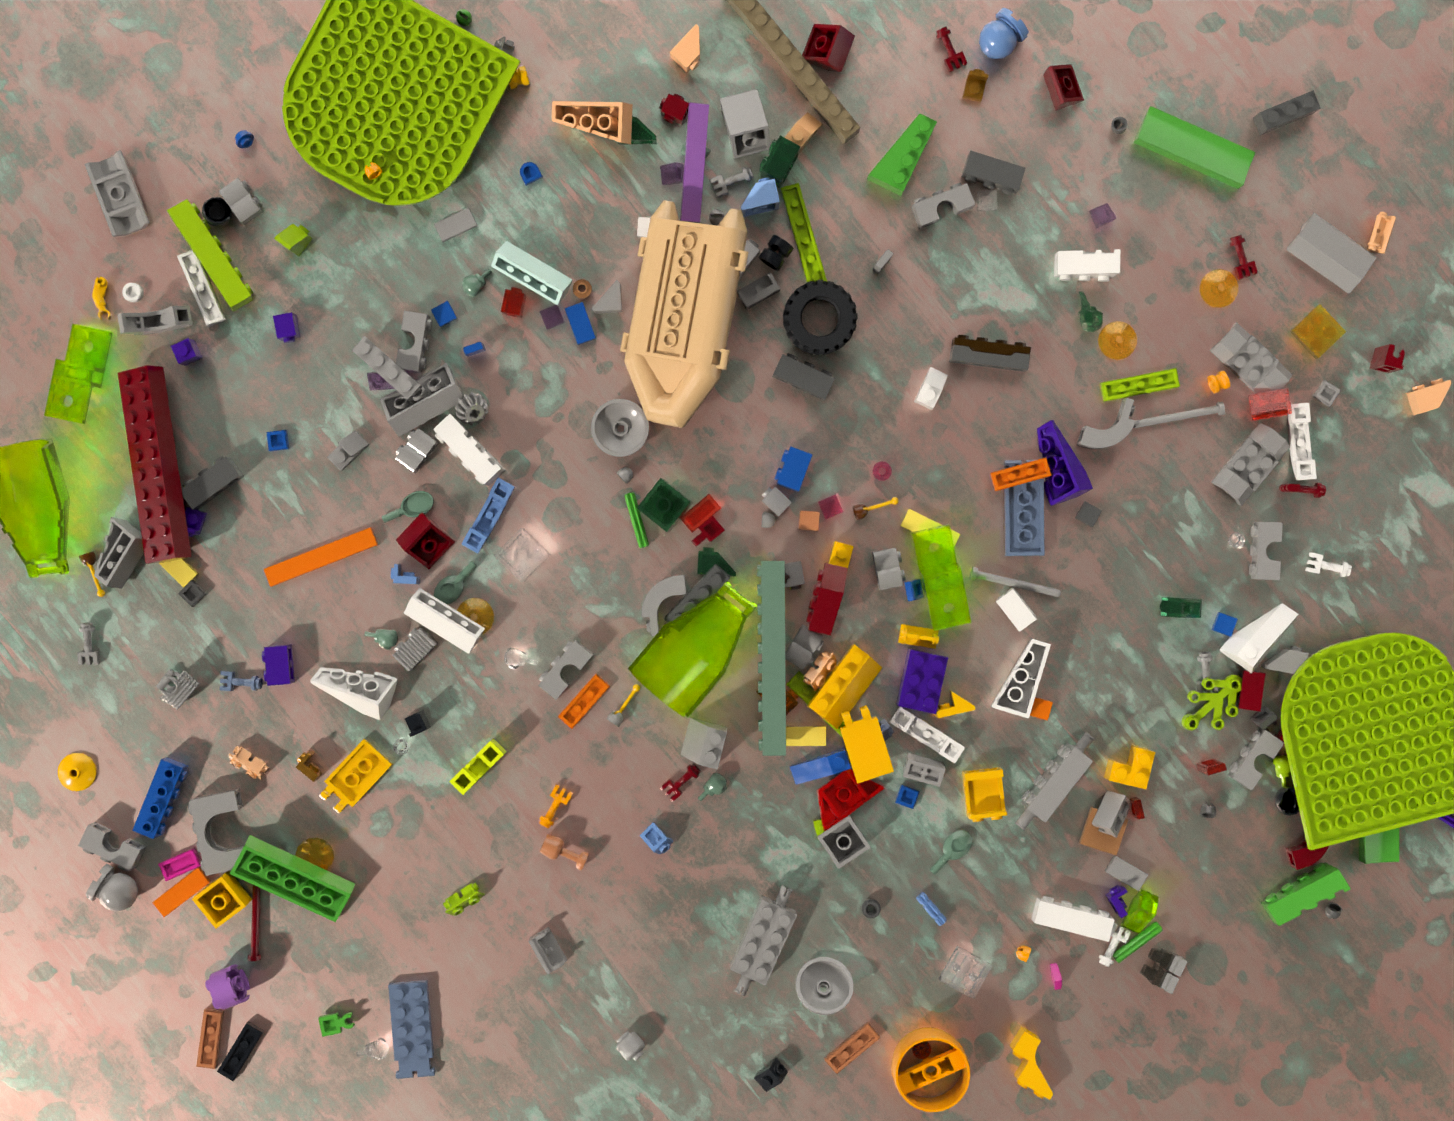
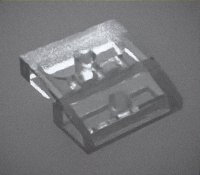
[938,946,992,999]

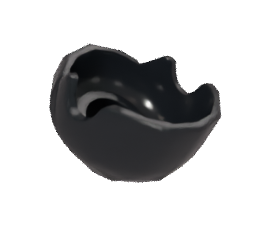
[202,197,232,226]
[1275,786,1299,816]

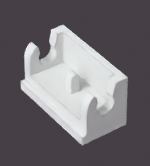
[996,587,1037,632]

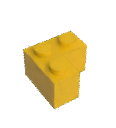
[1104,745,1155,789]

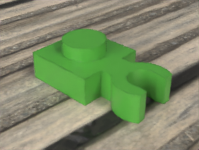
[318,1012,355,1037]

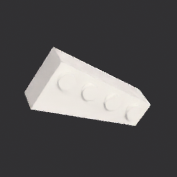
[433,414,505,486]
[991,638,1051,718]

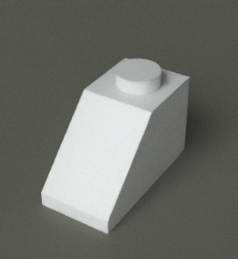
[914,367,948,410]

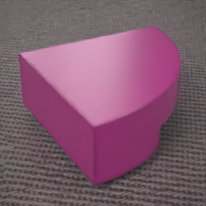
[1050,963,1062,990]

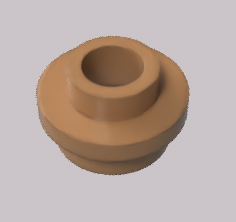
[573,279,592,299]

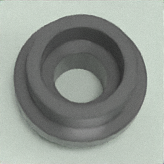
[861,899,881,918]

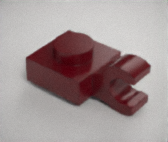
[691,516,725,547]

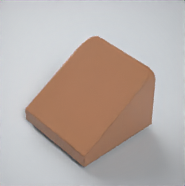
[799,511,820,531]

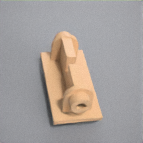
[1367,212,1396,254]
[803,651,837,691]
[229,746,269,780]

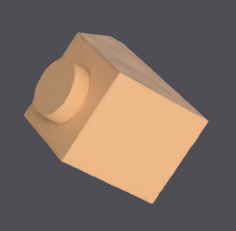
[670,24,700,73]
[784,112,823,155]

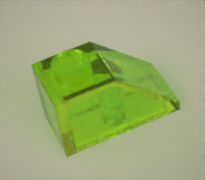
[1121,889,1159,934]

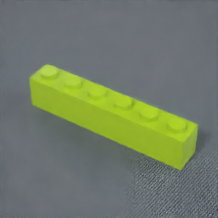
[167,199,253,312]

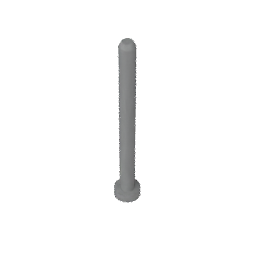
[1133,402,1225,428]
[970,567,1061,597]

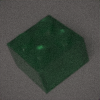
[759,135,801,188]
[637,478,693,532]

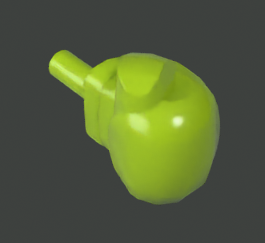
[1272,755,1291,787]

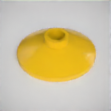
[58,753,97,791]

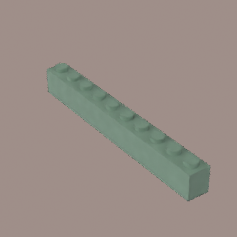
[757,561,786,756]

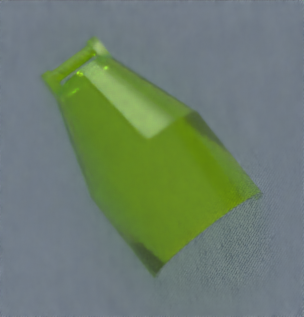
[0,439,70,578]
[628,581,757,719]

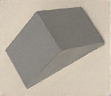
[592,280,623,314]

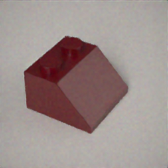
[802,24,855,72]
[396,512,455,569]

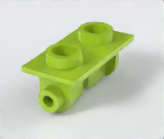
[443,882,485,916]

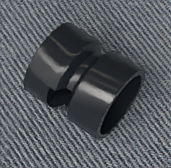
[758,235,794,271]

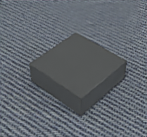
[1075,501,1102,527]
[178,580,207,607]

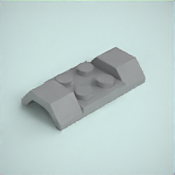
[85,150,150,237]
[1209,322,1292,403]
[1211,423,1290,506]

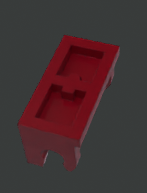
[1370,344,1405,373]
[1238,670,1266,712]

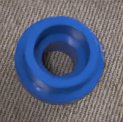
[235,130,254,148]

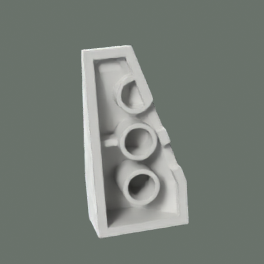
[1219,603,1299,673]
[310,668,398,720]

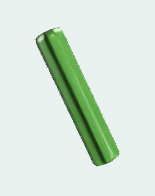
[624,492,649,548]
[1113,922,1163,963]

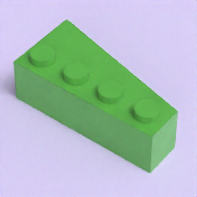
[867,114,937,196]
[1261,862,1351,926]

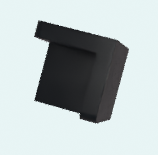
[405,710,431,737]

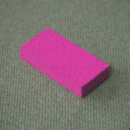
[158,848,201,881]

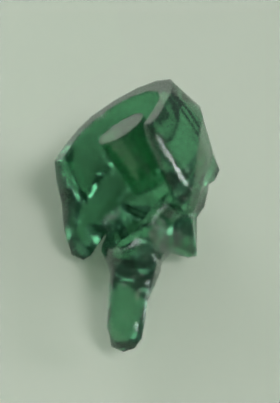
[1077,291,1103,332]

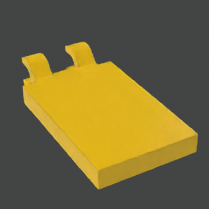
[840,705,894,784]
[319,739,393,813]

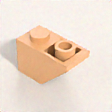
[1406,378,1452,415]

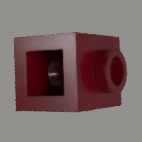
[659,94,689,125]

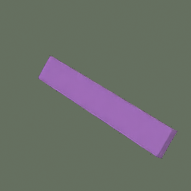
[680,102,709,223]

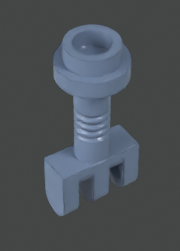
[219,671,263,691]

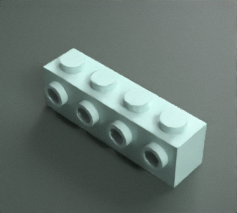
[491,241,573,305]

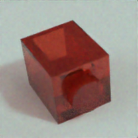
[501,287,526,318]

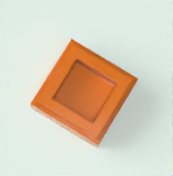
[1030,697,1053,721]

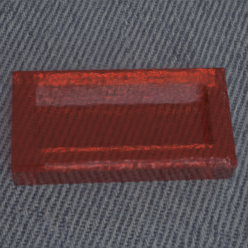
[680,494,721,533]
[1196,758,1227,776]

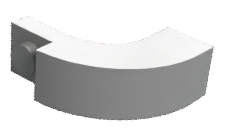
[117,306,193,335]
[1077,398,1136,449]
[642,575,687,636]

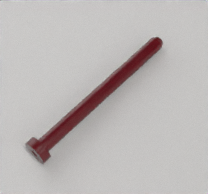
[247,885,261,961]

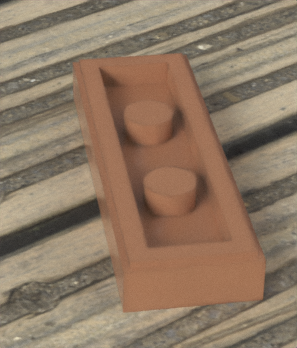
[196,1008,225,1069]
[824,1022,880,1074]

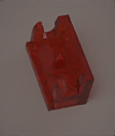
[1248,388,1292,421]

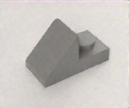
[327,431,369,471]

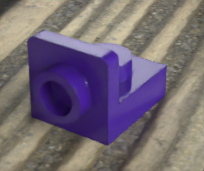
[185,507,207,537]
[1106,885,1128,918]

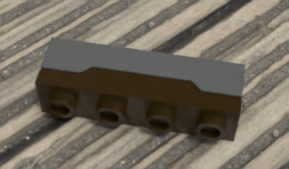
[949,335,1031,372]

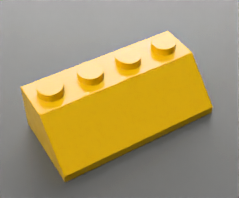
[807,644,882,729]

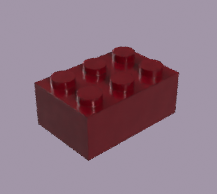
[806,563,848,636]

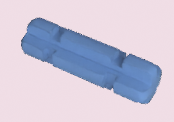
[916,892,947,926]

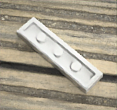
[177,250,226,327]

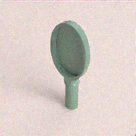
[382,491,434,523]
[434,561,477,604]
[930,830,972,875]

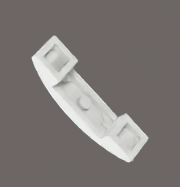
[1288,403,1317,481]
[890,706,965,763]

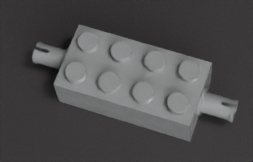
[1015,732,1095,831]
[730,885,797,996]

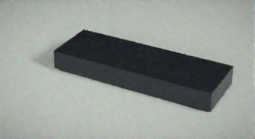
[217,1021,264,1081]

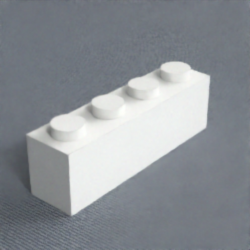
[404,588,485,654]
[1031,896,1115,942]

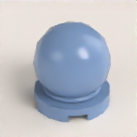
[979,8,1029,59]

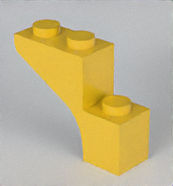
[1010,1026,1053,1100]

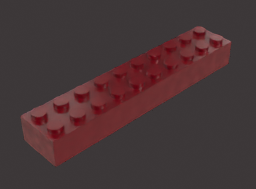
[118,365,192,564]

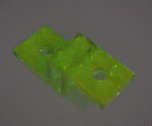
[44,324,113,424]
[911,524,971,631]

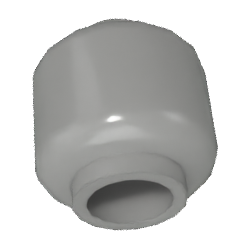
[616,1031,645,1061]

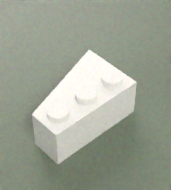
[1054,249,1121,282]

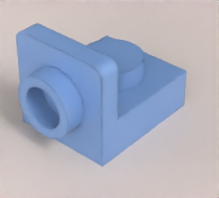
[391,564,420,584]
[640,822,673,854]

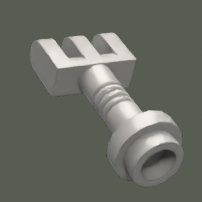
[709,167,754,198]
[77,622,100,665]
[1196,652,1218,693]

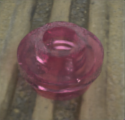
[872,461,892,481]

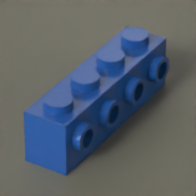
[132,757,188,839]

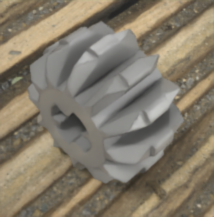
[455,391,488,426]

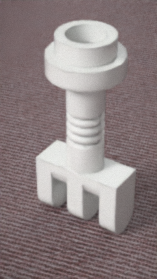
[1305,552,1352,577]
[1099,923,1131,967]

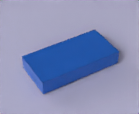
[565,302,596,345]

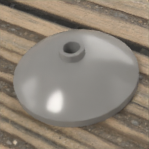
[591,399,649,457]
[796,957,853,1015]

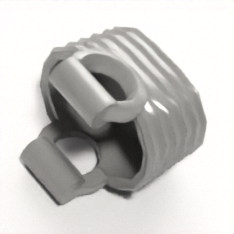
[156,669,200,710]

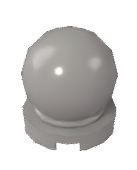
[86,864,138,912]

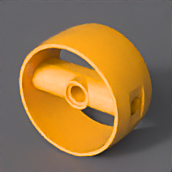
[891,1027,970,1112]

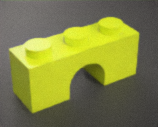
[449,738,507,795]

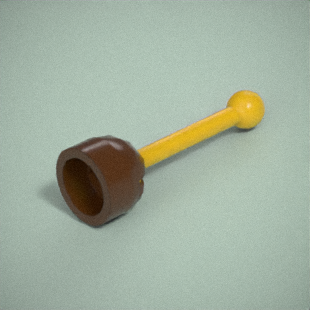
[853,497,899,520]
[79,551,105,597]

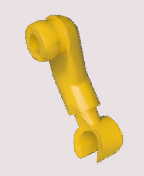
[92,276,112,320]

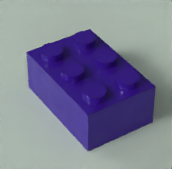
[896,648,948,714]

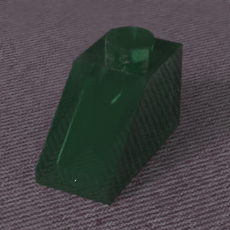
[618,115,657,145]
[697,547,736,576]
[1160,597,1202,618]

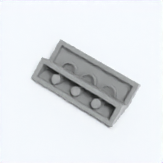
[1287,213,1377,294]

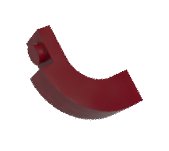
[1286,840,1329,870]

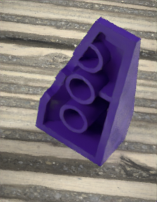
[1037,420,1093,506]

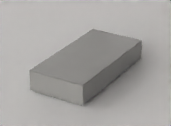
[434,208,477,242]
[873,249,894,274]
[1105,855,1148,891]

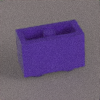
[262,644,295,686]

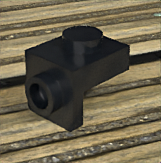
[754,1058,788,1092]

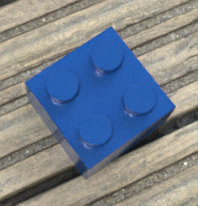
[774,447,813,492]

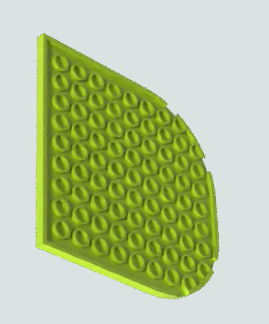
[282,0,521,206]
[1281,633,1454,850]

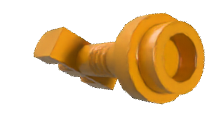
[539,784,573,828]

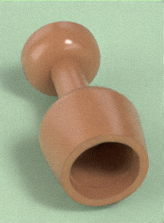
[539,834,589,871]

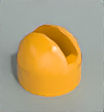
[365,162,382,180]
[1016,945,1032,962]

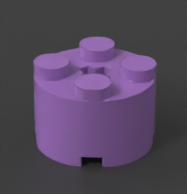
[205,964,250,1010]

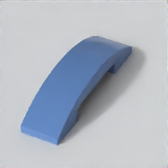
[462,477,515,553]

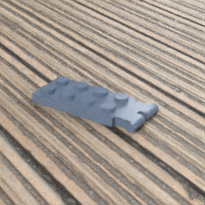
[1004,460,1045,556]
[388,980,435,1079]

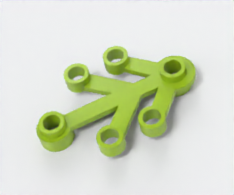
[1181,674,1242,731]

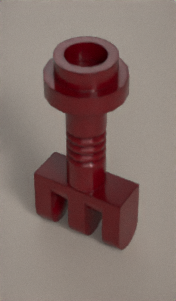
[936,26,967,72]
[1229,235,1258,280]
[1279,482,1326,498]
[660,764,701,802]

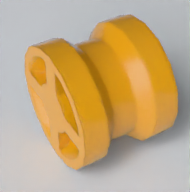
[1207,370,1230,394]

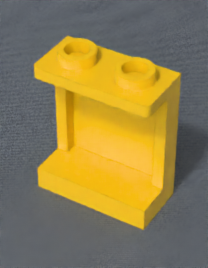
[962,767,1007,822]

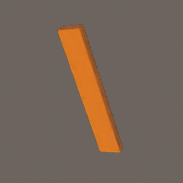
[263,527,379,587]

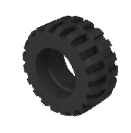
[783,280,858,355]

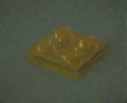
[1290,304,1346,359]

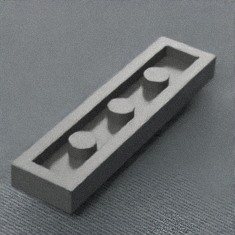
[664,564,730,631]

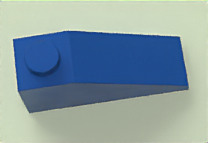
[789,748,851,785]

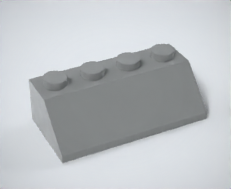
[380,363,464,436]

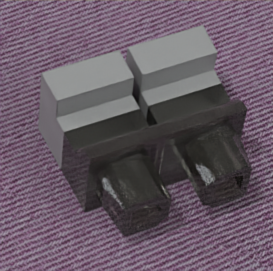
[1140,948,1188,994]

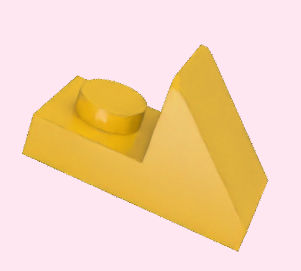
[935,690,976,718]

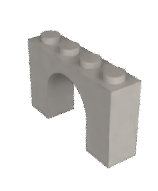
[188,788,244,876]

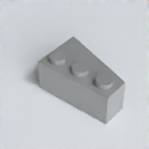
[94,517,144,589]

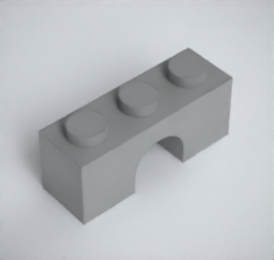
[911,183,975,229]
[396,311,432,373]
[1249,522,1283,580]
[538,640,594,700]
[1228,728,1284,790]
[78,822,146,871]

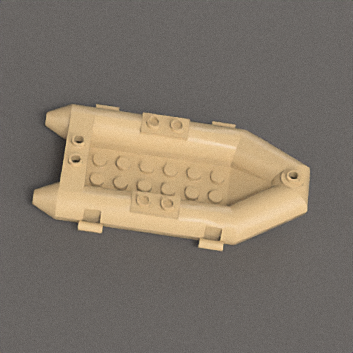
[620,200,749,428]

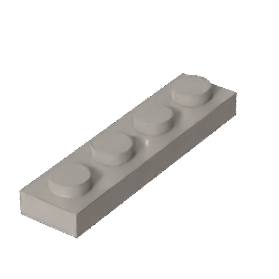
[352,336,422,401]

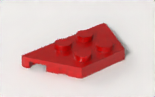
[817,769,885,831]

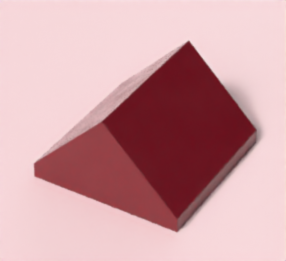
[1043,64,1084,111]

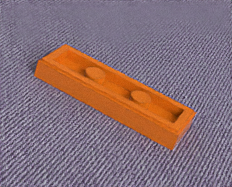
[990,457,1052,491]
[558,674,610,729]
[152,867,211,917]

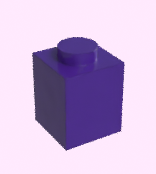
[273,312,301,343]
[171,338,203,366]

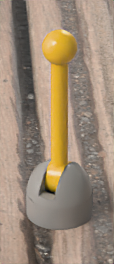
[606,684,640,727]

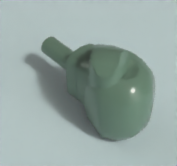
[462,269,492,297]
[364,629,398,650]
[698,773,727,801]

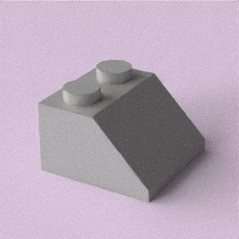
[817,815,871,869]

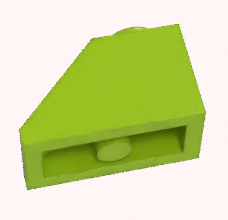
[274,224,313,256]

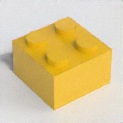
[192,871,252,929]

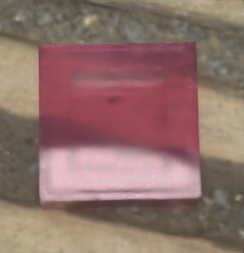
[818,494,843,520]

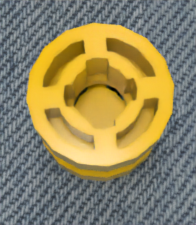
[509,65,530,89]

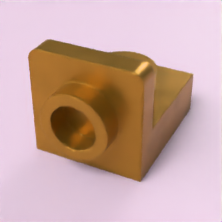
[962,69,989,102]
[295,751,322,782]

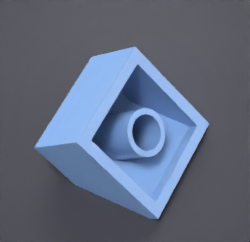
[741,177,780,217]

